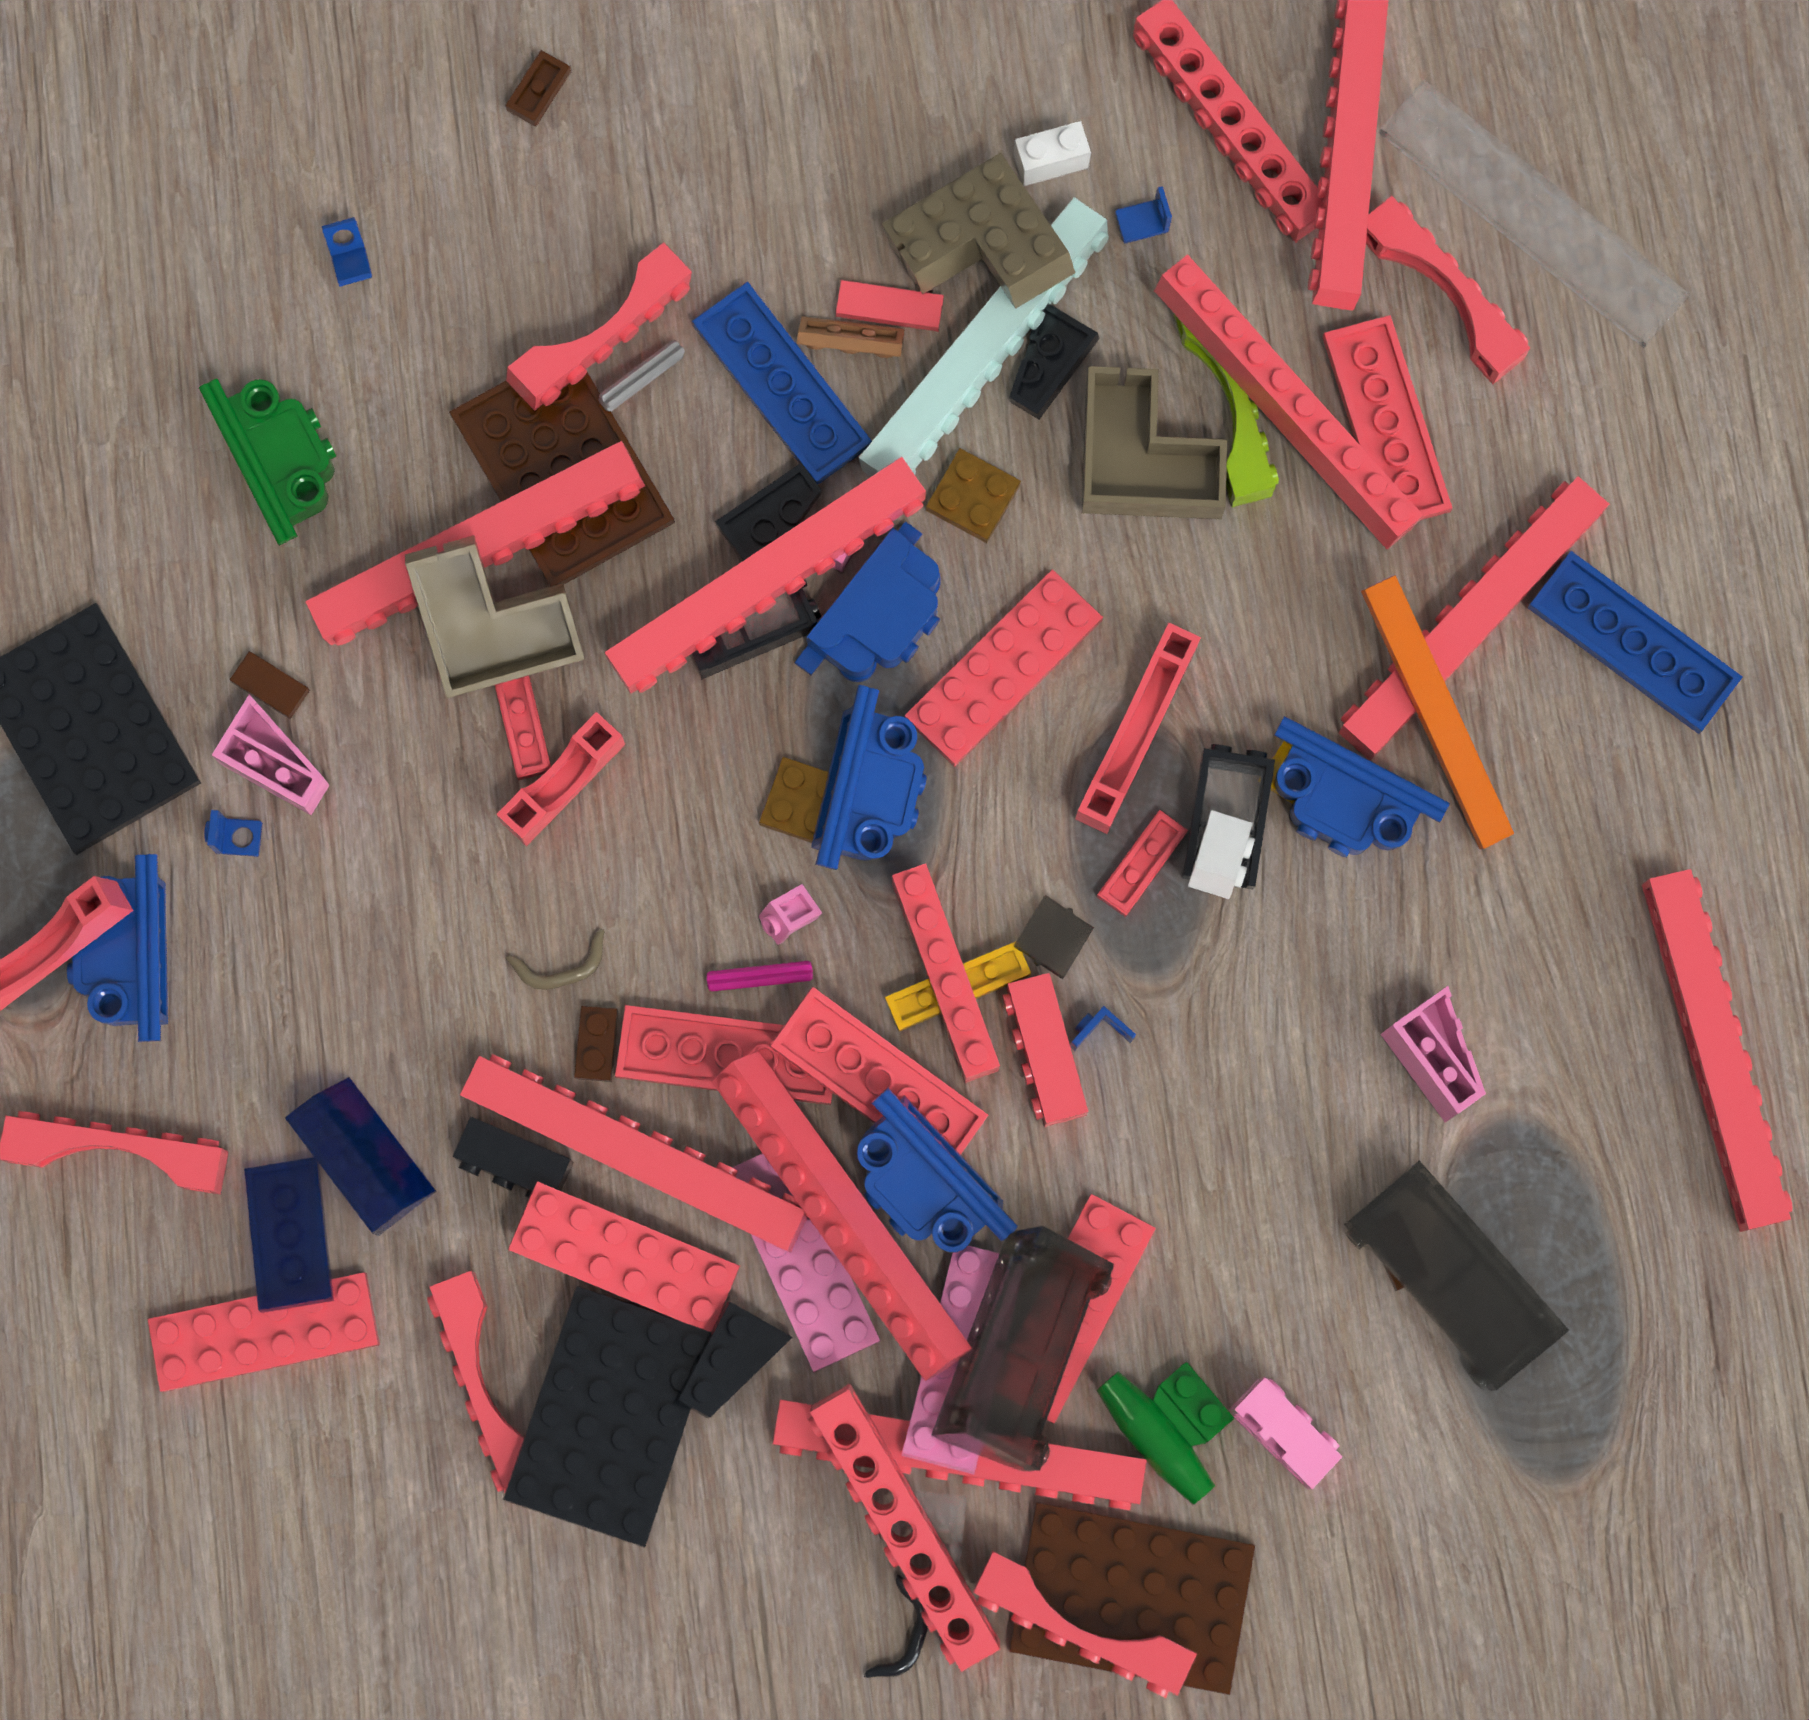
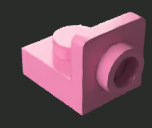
[759,884,822,945]

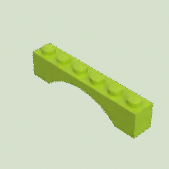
[1174,314,1279,507]

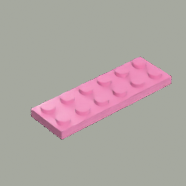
[732,1153,880,1372]
[902,1246,1026,1474]

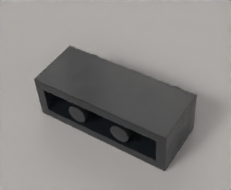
[452,1116,574,1198]

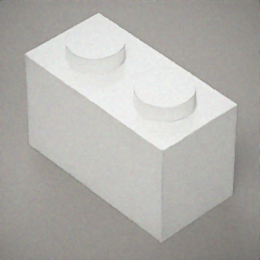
[1013,121,1091,186]
[1188,810,1255,899]

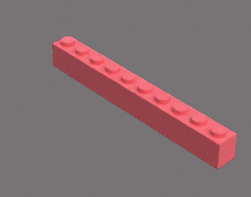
[1308,0,1388,311]
[1154,254,1423,550]
[305,441,645,645]
[605,457,926,694]
[1339,476,1609,761]
[1642,869,1793,1232]
[712,1051,972,1381]
[460,1054,808,1253]
[773,1400,1146,1511]

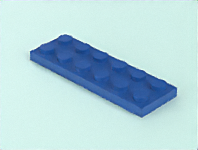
[692,282,872,484]
[1527,551,1743,734]

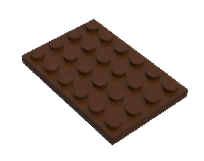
[449,372,675,587]
[1009,1503,1255,1695]

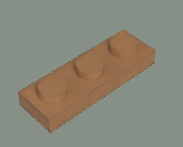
[797,316,905,358]

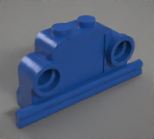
[795,521,941,682]
[811,685,927,870]
[1274,716,1450,858]
[67,854,168,1042]
[857,1088,1018,1252]

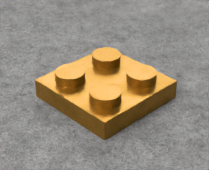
[926,448,1021,543]
[759,757,829,843]

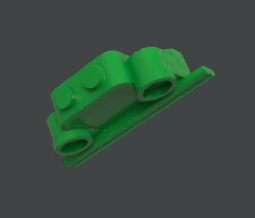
[199,379,337,546]

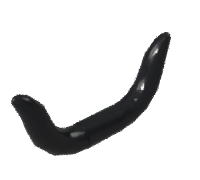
[864,1575,928,1678]

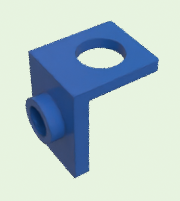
[1115,186,1172,244]
[322,217,373,287]
[204,810,263,857]
[1070,1006,1136,1051]

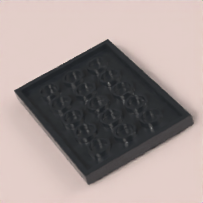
[0,603,201,855]
[503,1286,711,1548]

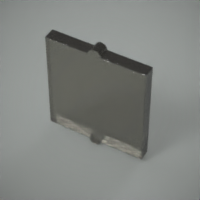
[1013,895,1094,979]

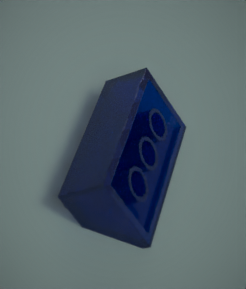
[285,1077,437,1236]

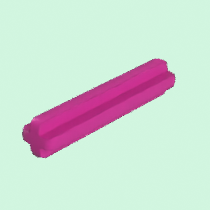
[706,961,813,992]

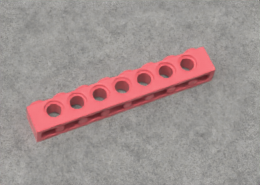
[1133,0,1322,243]
[808,1384,1000,1672]

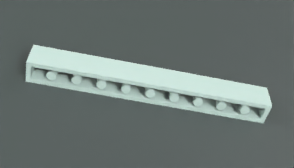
[859,197,1109,477]

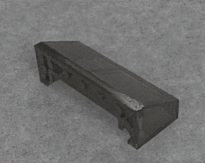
[1344,1161,1569,1391]
[931,1226,1115,1471]

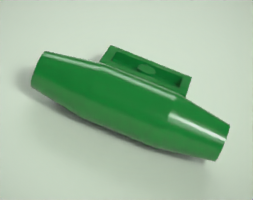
[1096,1362,1235,1505]

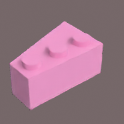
[212,694,329,815]
[1380,986,1486,1122]
[1228,1377,1342,1489]

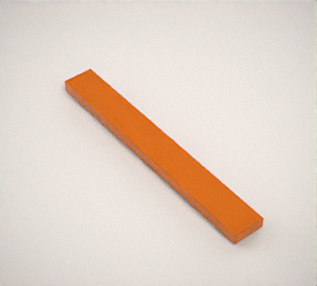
[1361,575,1514,849]

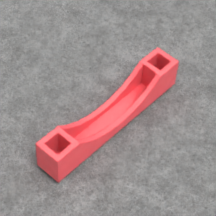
[1366,196,1530,384]
[506,242,692,411]
[1075,623,1201,834]
[892,863,1000,1083]
[0,876,133,1011]
[0,1111,229,1195]
[427,1271,524,1493]
[973,1551,1197,1698]

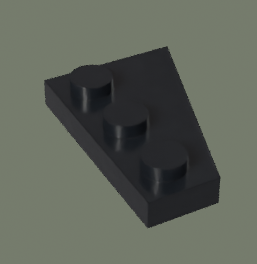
[1009,303,1100,420]
[715,463,822,561]
[675,1302,793,1418]

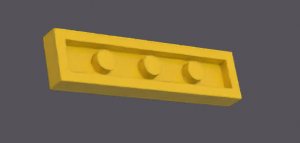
[885,941,1031,1032]

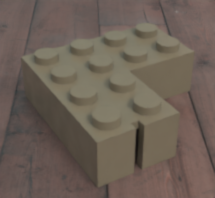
[882,153,1075,309]
[1082,366,1227,519]
[405,535,585,698]

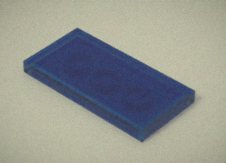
[244,1157,334,1313]

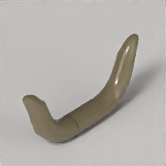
[506,929,605,990]

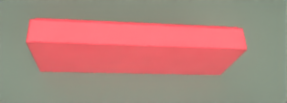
[836,280,944,332]
[495,675,551,780]
[1097,810,1188,917]

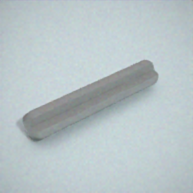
[599,340,685,411]

